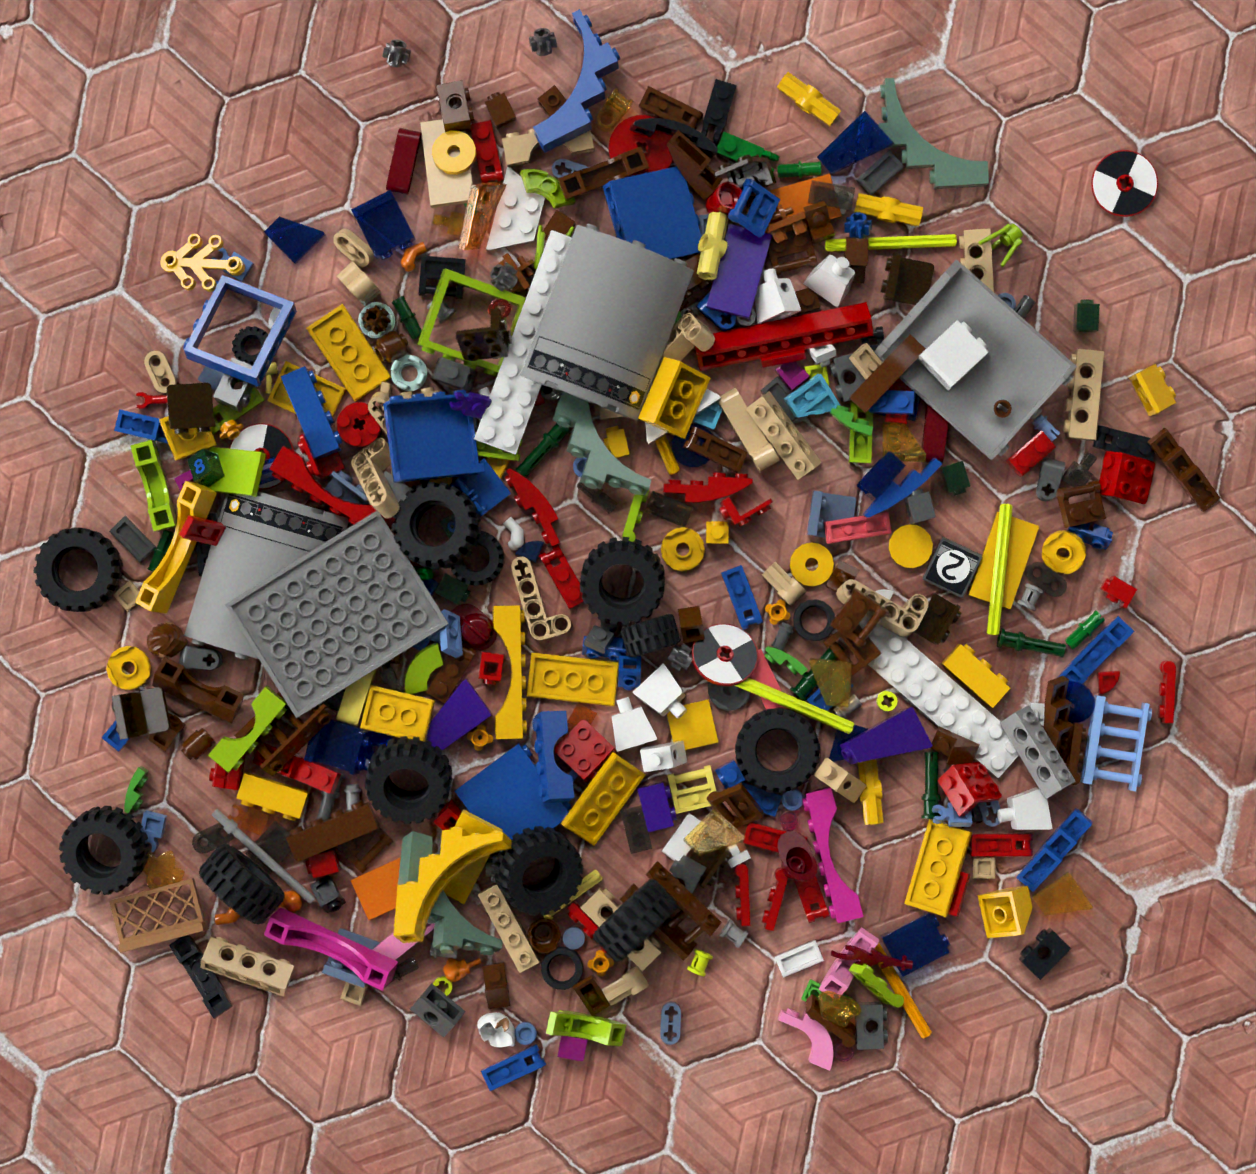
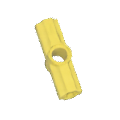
[697,212,728,280]

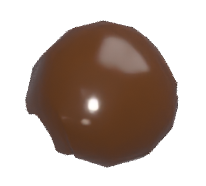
[527,918,561,954]

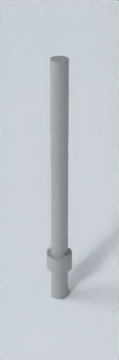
[212,809,315,904]

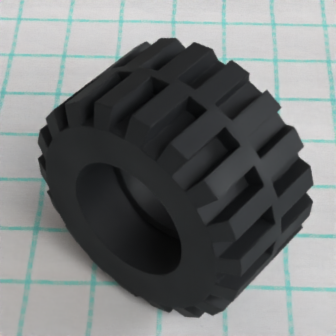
[451,531,505,586]
[620,614,681,657]

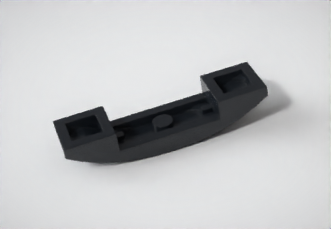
[629,118,718,158]
[169,935,233,1019]

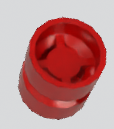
[706,182,742,217]

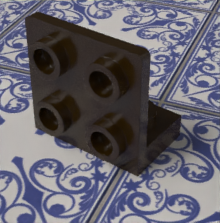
[914,593,961,645]
[690,833,730,888]

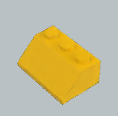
[638,357,711,439]

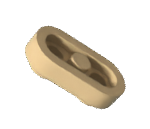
[333,229,374,267]
[144,351,177,393]

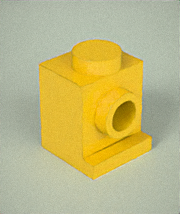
[603,426,630,458]
[706,521,729,544]

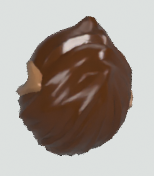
[147,622,188,659]

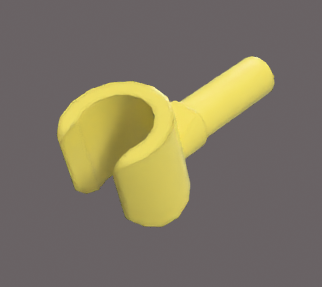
[266,362,278,394]

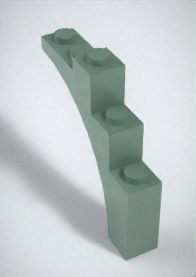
[874,78,989,189]
[552,391,652,495]
[398,831,503,955]

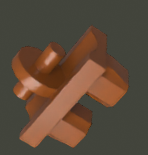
[767,204,807,244]
[498,253,534,294]

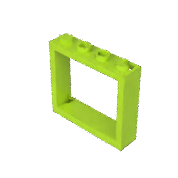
[417,269,526,377]

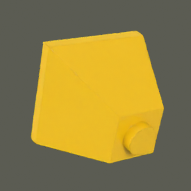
[977,886,1032,938]

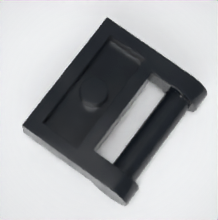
[419,255,466,299]

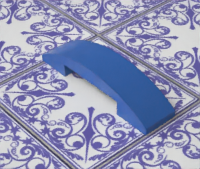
[1057,616,1135,694]

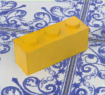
[941,644,1010,708]
[236,772,310,821]

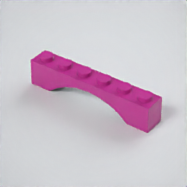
[802,787,863,923]
[264,907,398,991]

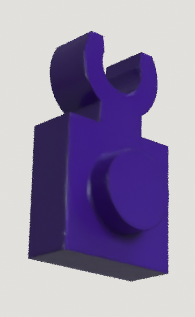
[449,392,492,419]

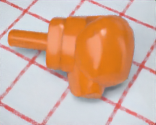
[278,890,302,913]
[443,958,481,982]

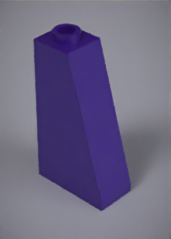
[426,679,492,750]
[840,707,933,765]

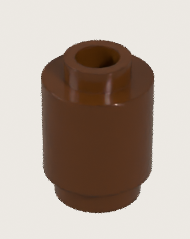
[181,728,214,760]

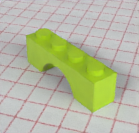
[130,440,177,532]
[208,686,287,773]

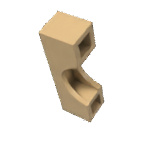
[502,129,594,167]

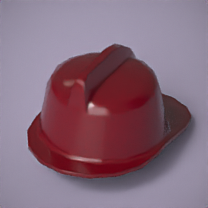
[451,604,497,651]
[777,831,818,882]

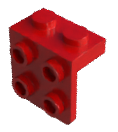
[298,434,346,479]
[1099,451,1155,504]
[719,497,773,527]
[554,720,618,784]
[937,762,1002,817]

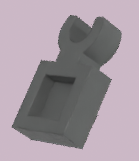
[584,619,618,654]

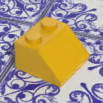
[1129,364,1176,416]

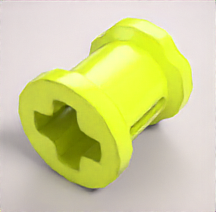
[876,691,898,711]
[687,948,713,977]

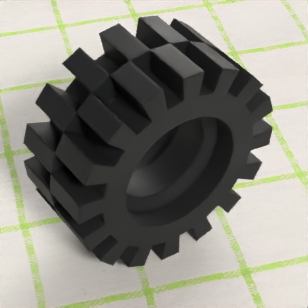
[232,326,269,366]

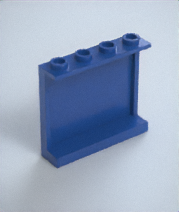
[603,167,702,260]
[383,390,485,483]
[455,743,572,851]

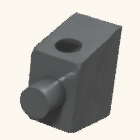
[431,357,478,392]

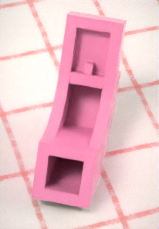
[819,927,879,1002]
[778,1008,833,1071]

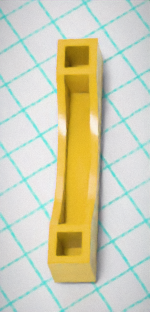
[135,481,217,614]
[492,605,527,739]

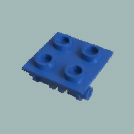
[450,458,511,517]

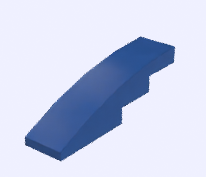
[114,409,206,452]
[863,458,942,518]
[1016,808,1093,892]

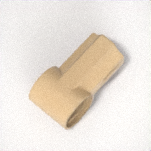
[762,562,806,607]
[602,966,649,1006]

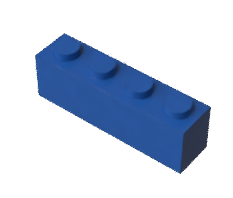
[281,366,343,460]

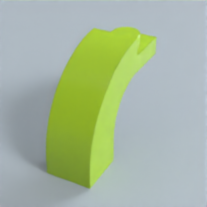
[546,1010,627,1046]

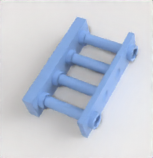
[1080,695,1152,791]

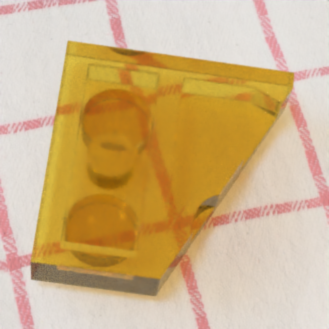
[882,422,926,462]
[809,658,853,708]
[683,808,745,856]
[1032,872,1093,916]

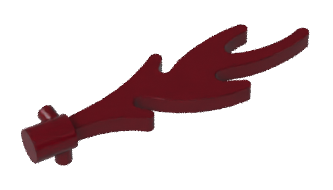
[831,945,913,971]

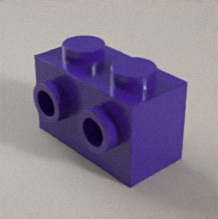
[637,782,677,832]

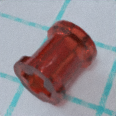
[488,299,511,317]

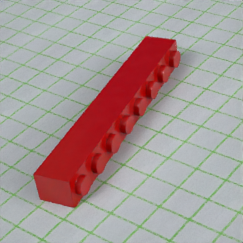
[695,302,873,371]

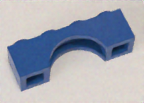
[532,711,574,803]

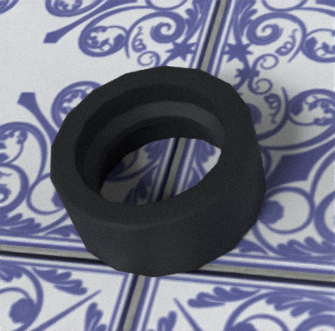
[793,599,835,641]
[541,947,583,990]

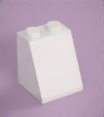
[918,320,988,391]

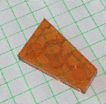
[458,182,507,250]

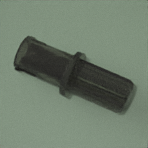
[577,482,618,514]
[389,957,419,984]

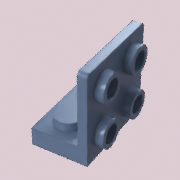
[325,471,370,504]
[806,490,856,541]
[322,928,380,988]

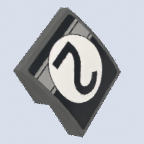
[923,536,982,598]

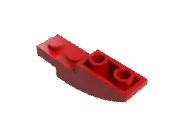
[505,468,560,547]
[663,472,753,503]
[253,743,341,795]

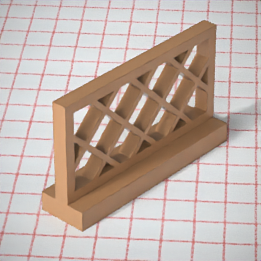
[109,878,209,953]

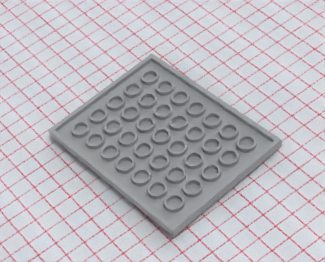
[225,511,448,718]

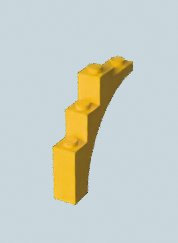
[393,827,512,943]

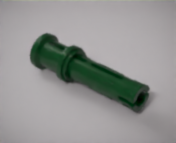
[515,422,572,478]
[997,628,1066,658]
[790,643,845,701]
[921,752,941,819]

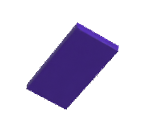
[706,224,772,319]

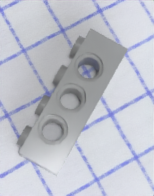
[1000,705,1076,799]

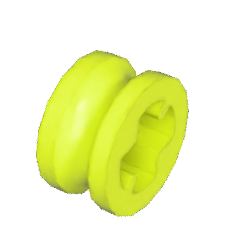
[433,976,453,996]

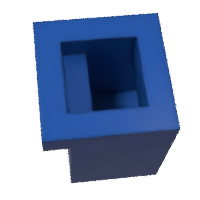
[618,656,641,690]
[715,759,745,789]

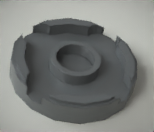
[708,682,751,711]

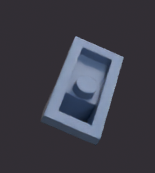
[428,609,463,658]

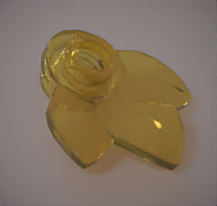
[143,850,185,889]

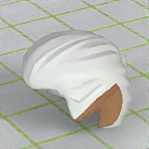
[477,1012,515,1048]

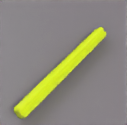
[825,234,957,252]
[987,504,1013,635]
[734,678,854,734]

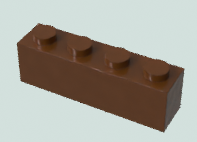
[286,800,380,863]

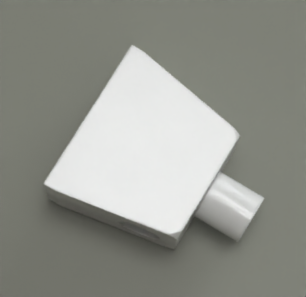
[803,255,855,308]
[755,268,801,324]
[633,664,687,719]
[612,697,657,752]
[640,741,687,772]
[997,787,1052,830]

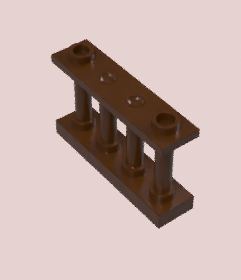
[234,691,336,776]
[619,861,722,961]

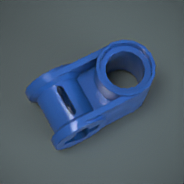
[696,292,736,331]

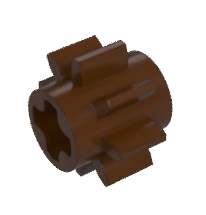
[362,305,391,335]

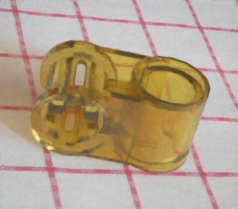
[596,88,634,132]
[818,991,861,1027]

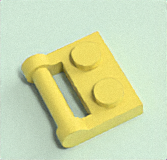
[667,765,716,814]

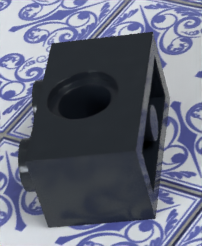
[1019,927,1071,980]

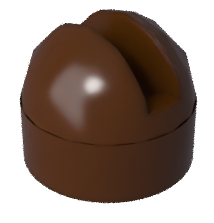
[994,399,1012,418]

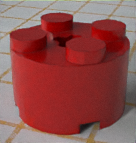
[337,402,383,448]

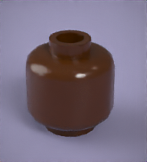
[374,331,408,363]

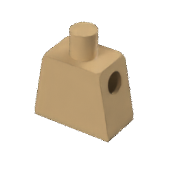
[814,758,867,803]

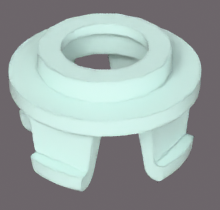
[358,302,395,339]
[391,355,427,391]

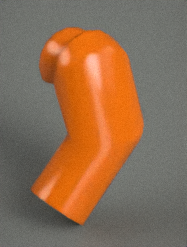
[401,242,427,272]
[215,908,241,925]

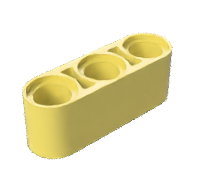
[336,668,377,727]

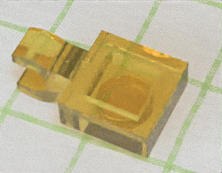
[433,211,473,238]

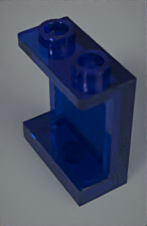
[351,190,416,260]
[856,451,906,500]
[304,719,372,775]
[880,911,950,977]

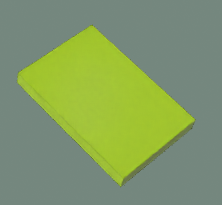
[202,447,266,497]

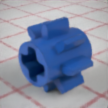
[844,212,872,239]

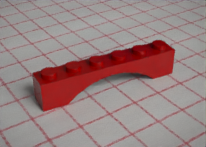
[269,446,396,529]

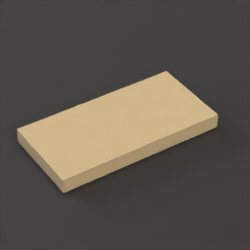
[420,119,475,208]

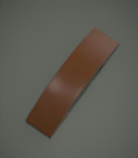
[849,334,926,413]

